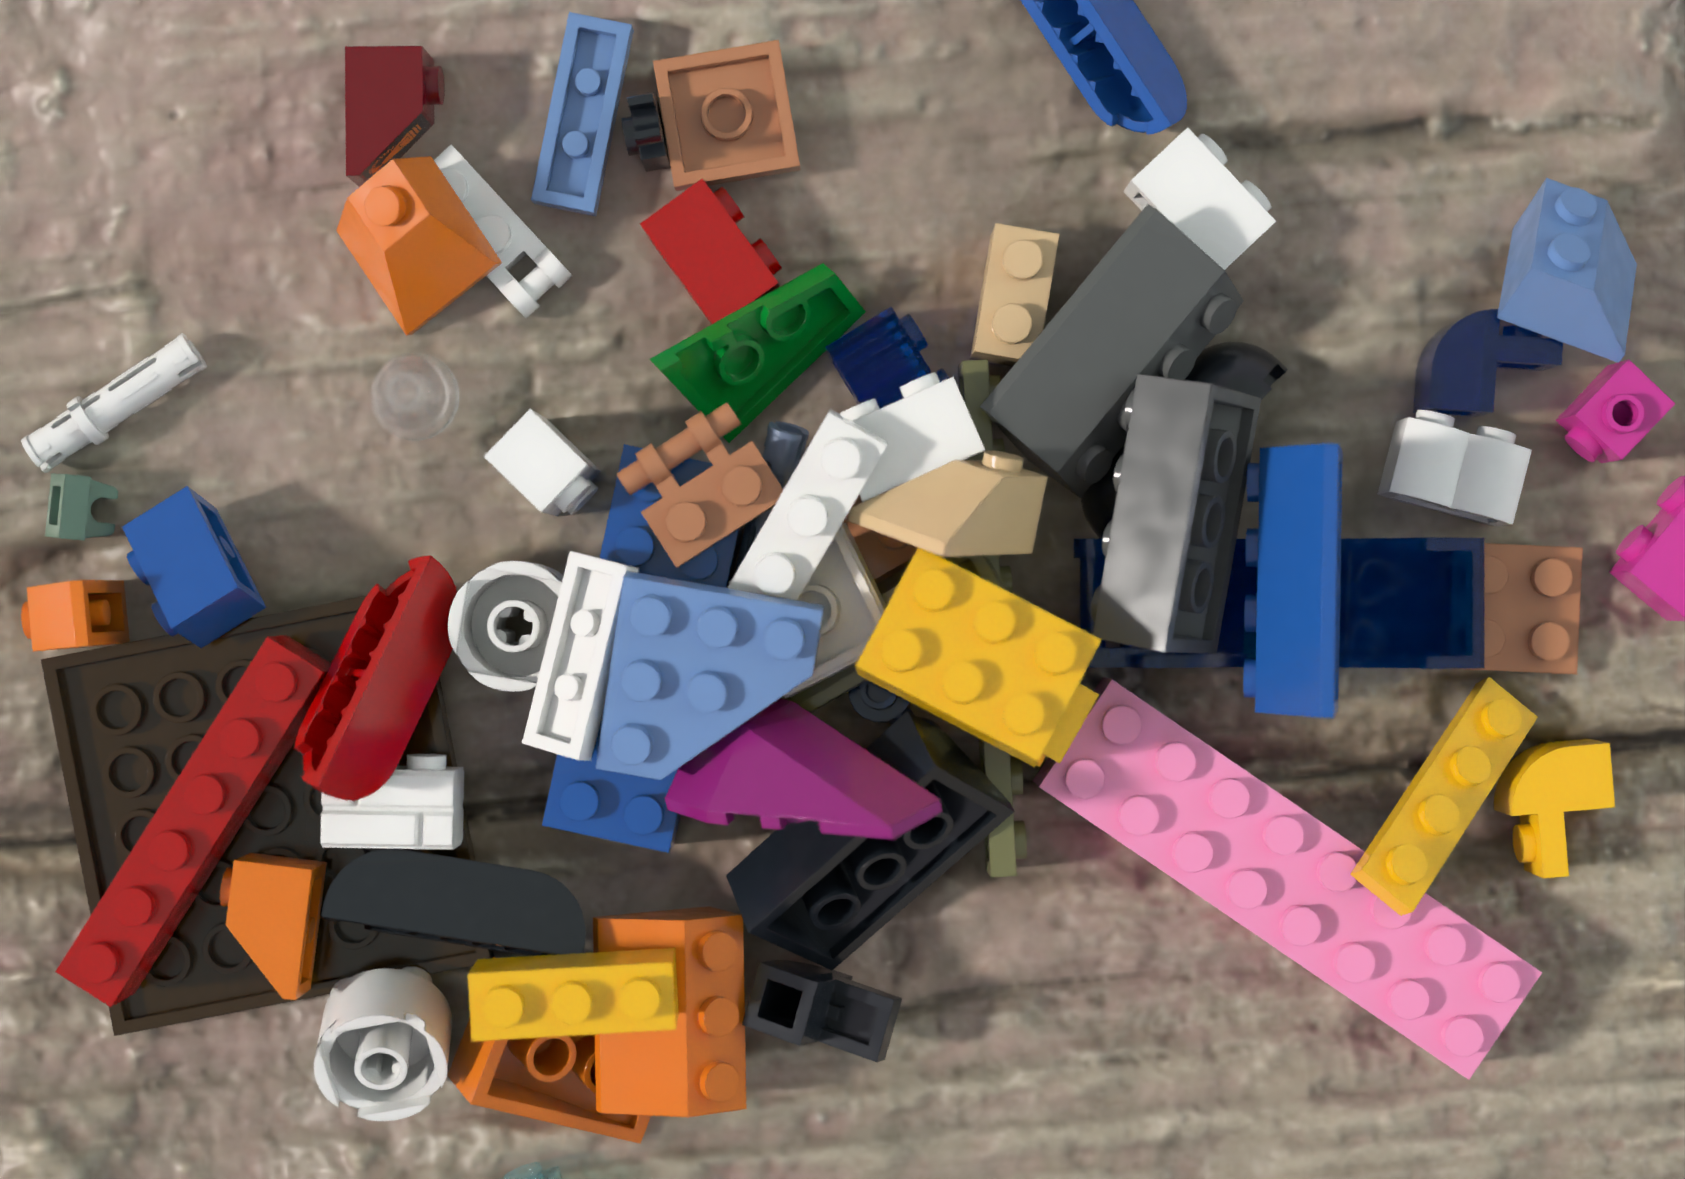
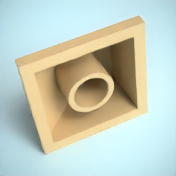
[848,450,1048,557]

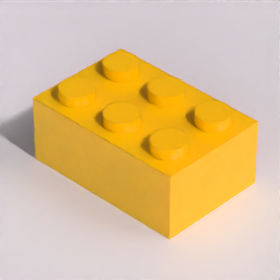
[855,547,1101,767]

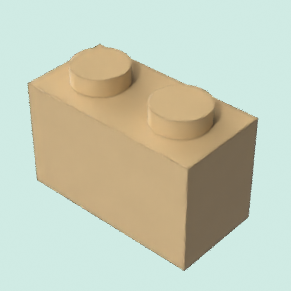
[970,223,1060,366]

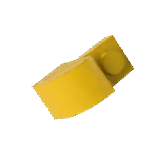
[1494,739,1615,878]

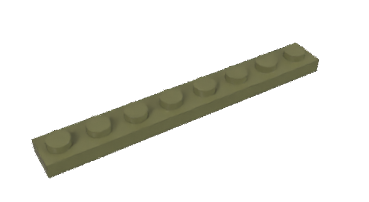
[958,359,1027,877]

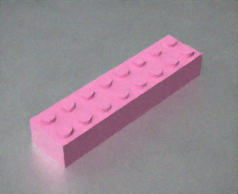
[1033,677,1542,1080]

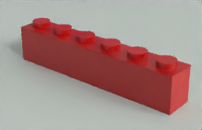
[55,635,331,1007]

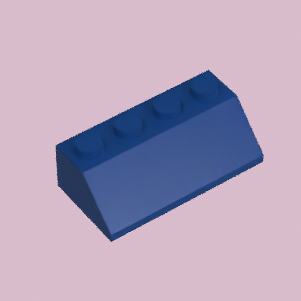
[1243,444,1343,718]

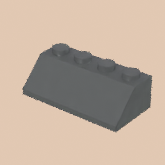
[980,204,1244,498]
[1091,374,1261,654]

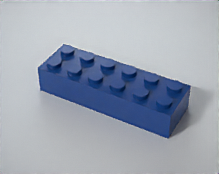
[542,444,743,853]

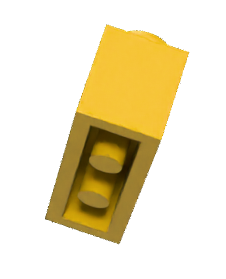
[468,948,679,1041]

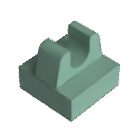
[45,473,118,541]

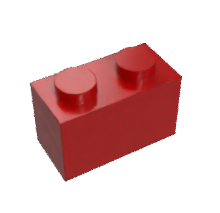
[640,178,782,325]

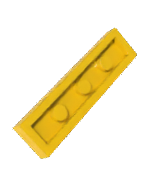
[1350,677,1538,916]

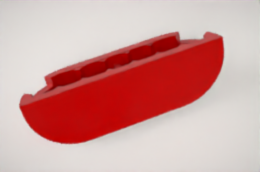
[295,555,457,801]

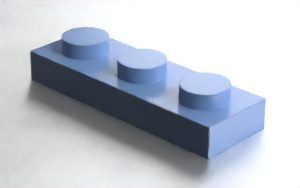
[531,12,634,216]

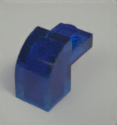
[1413,309,1563,417]

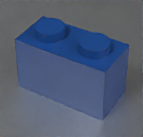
[122,486,267,648]

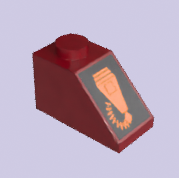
[345,46,445,187]

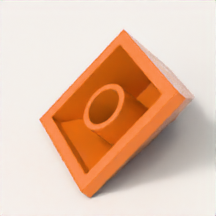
[336,156,502,336]

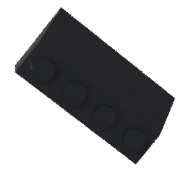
[726,711,1015,971]

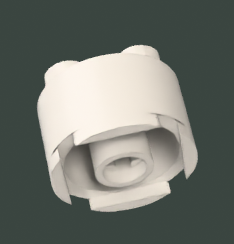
[448,561,564,692]
[314,966,453,1121]

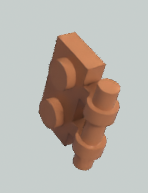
[616,402,784,568]

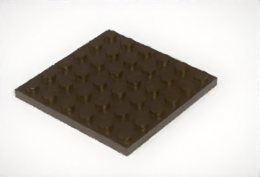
[41,596,494,1036]

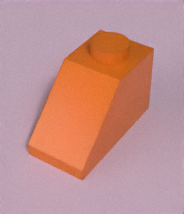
[21,580,130,652]
[220,853,327,1000]

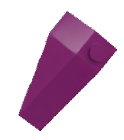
[665,698,942,839]

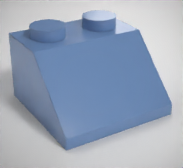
[1497,178,1637,363]

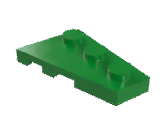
[649,263,866,443]

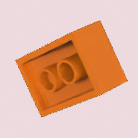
[447,957,651,1144]

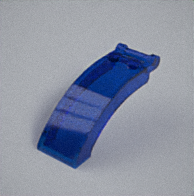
[1073,537,1485,669]

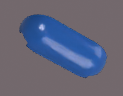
[1020,0,1187,135]

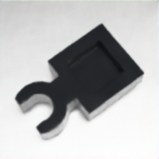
[621,92,671,172]

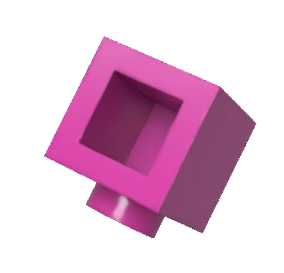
[1556,359,1675,463]

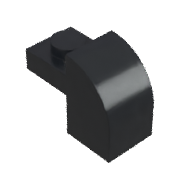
[742,960,902,1062]

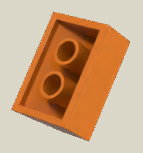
[593,906,747,1117]

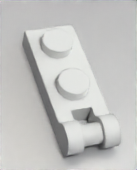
[434,145,573,319]

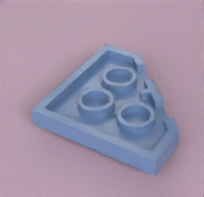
[596,571,825,780]

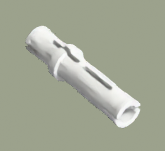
[21,333,207,473]

